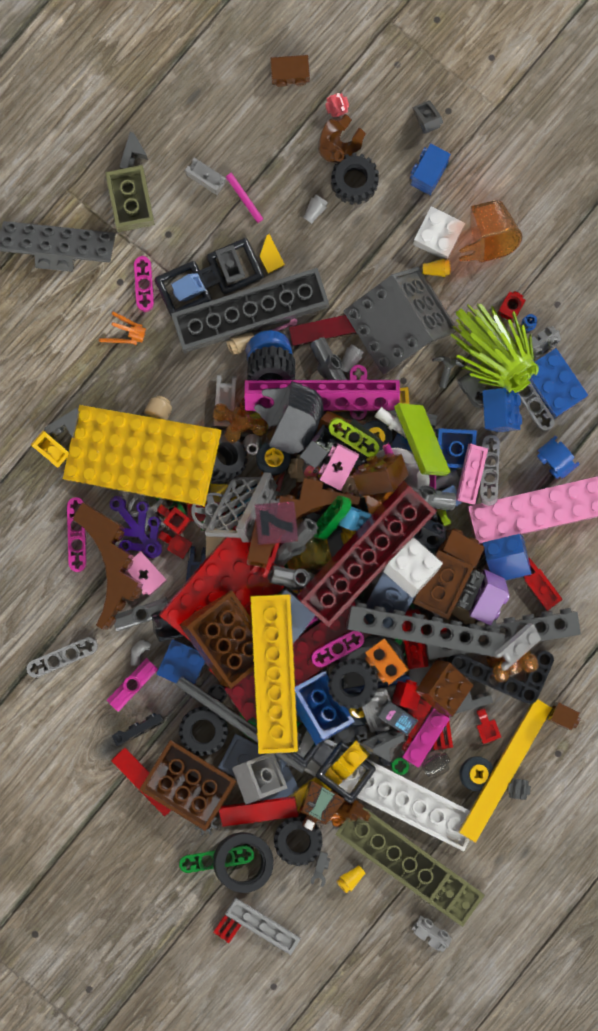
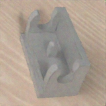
[185,158,228,195]
[362,689,390,732]

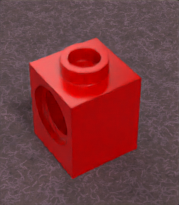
[497,291,526,323]

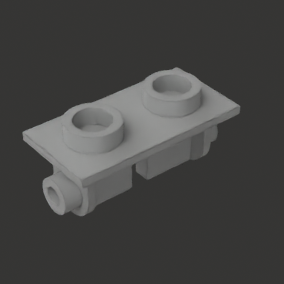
[528,326,561,358]
[411,915,452,952]

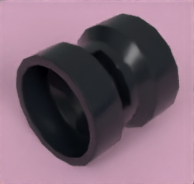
[207,684,227,703]

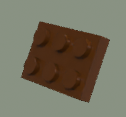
[413,550,474,620]

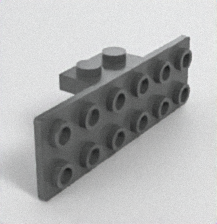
[0,221,116,272]

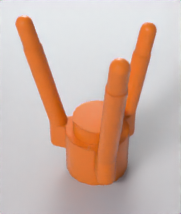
[99,312,146,345]

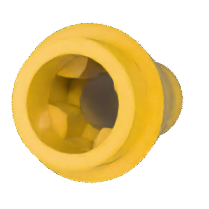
[423,258,451,277]
[337,865,366,893]

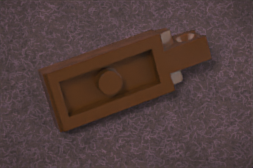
[331,790,371,822]

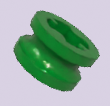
[391,758,409,775]

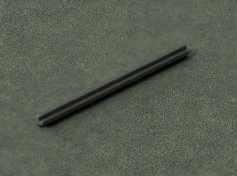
[176,676,308,772]

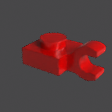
[158,531,193,559]
[476,708,501,744]

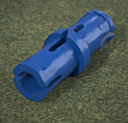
[521,314,537,333]

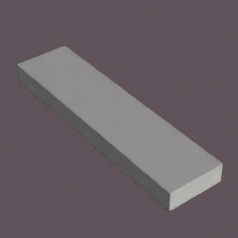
[225,897,301,955]

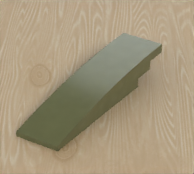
[335,807,485,927]

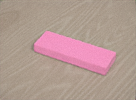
[456,444,488,505]

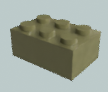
[105,165,155,232]

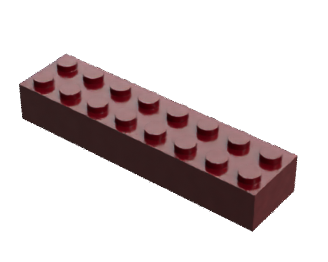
[297,481,437,627]
[224,601,371,721]

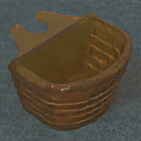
[459,200,523,263]

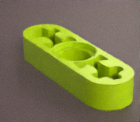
[328,418,379,457]

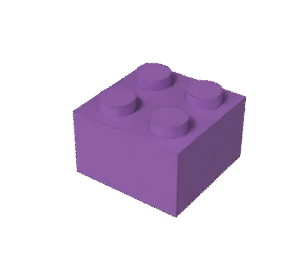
[469,569,510,625]

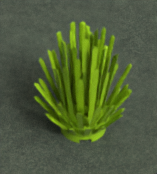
[450,303,539,393]

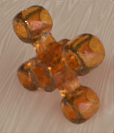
[213,397,268,443]
[486,650,538,682]

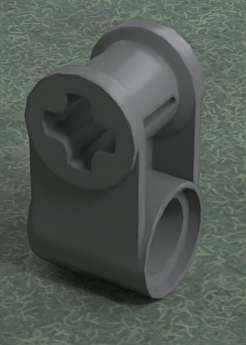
[457,372,486,408]

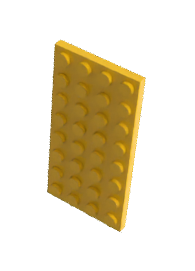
[62,405,221,506]

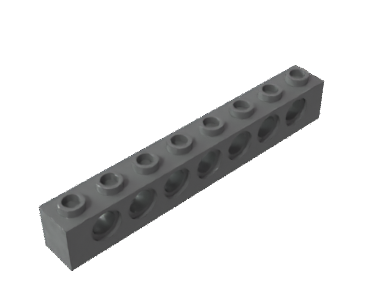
[345,602,505,658]
[425,608,581,659]

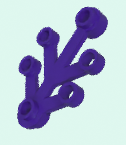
[109,496,162,558]

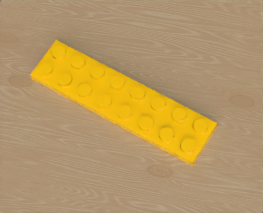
[251,594,298,754]

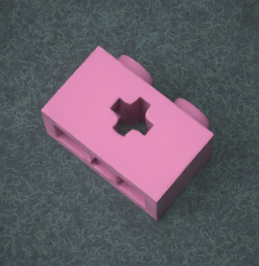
[319,443,359,491]
[125,551,167,596]

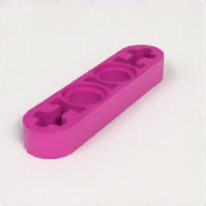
[67,497,87,572]

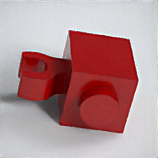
[157,504,191,536]
[392,679,421,711]

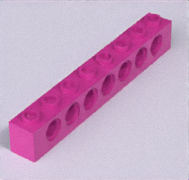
[245,380,400,411]

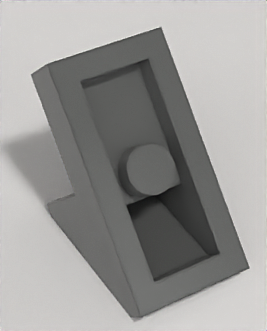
[412,100,443,134]
[119,132,148,169]
[215,245,245,283]
[44,408,79,438]
[455,692,493,714]
[361,728,404,762]

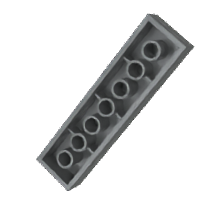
[171,268,329,353]

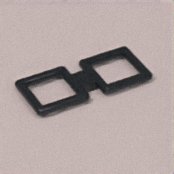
[154,238,264,317]
[285,712,376,803]

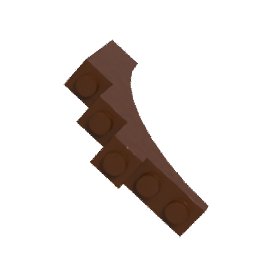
[246,477,360,568]
[72,502,143,630]

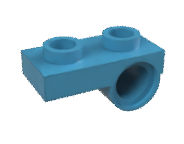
[339,507,372,531]

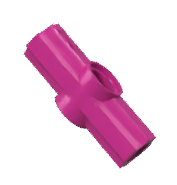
[106,658,158,712]

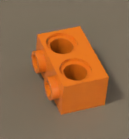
[365,638,408,684]

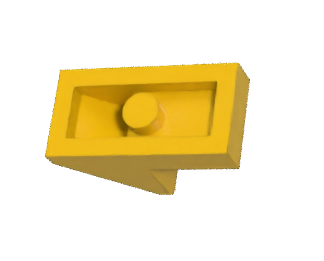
[31,431,69,468]
[331,741,370,780]

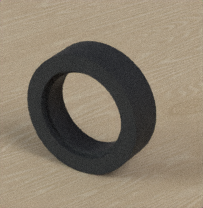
[213,832,274,893]

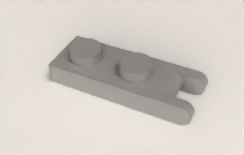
[214,375,236,428]
[495,623,541,670]

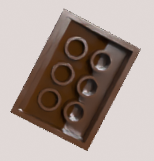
[180,591,254,689]
[139,740,237,831]

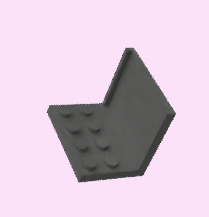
[343,266,457,375]

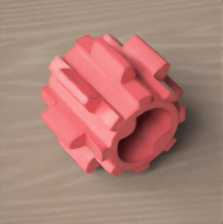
[325,93,349,117]

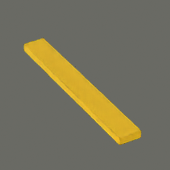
[458,699,552,843]

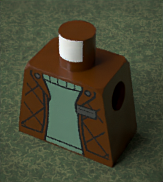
[299,781,345,831]

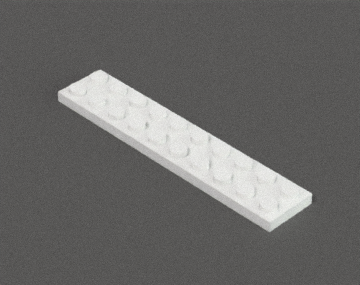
[296,731,470,851]

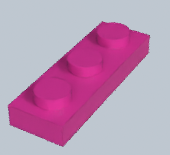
[402,708,450,768]

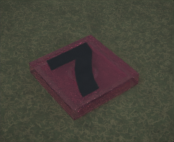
[254,502,298,544]

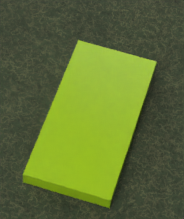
[394,403,451,476]

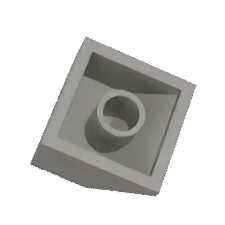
[232,753,287,804]

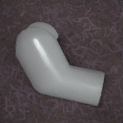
[131,640,151,665]

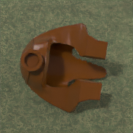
[318,114,366,163]

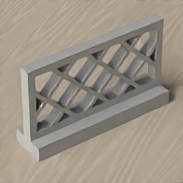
[205,473,277,542]

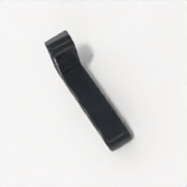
[448,650,554,704]

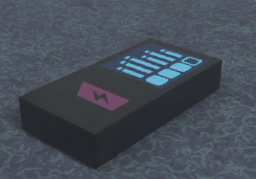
[376,699,418,736]

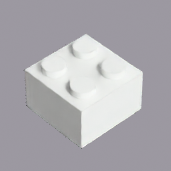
[413,206,465,260]
[383,538,443,598]

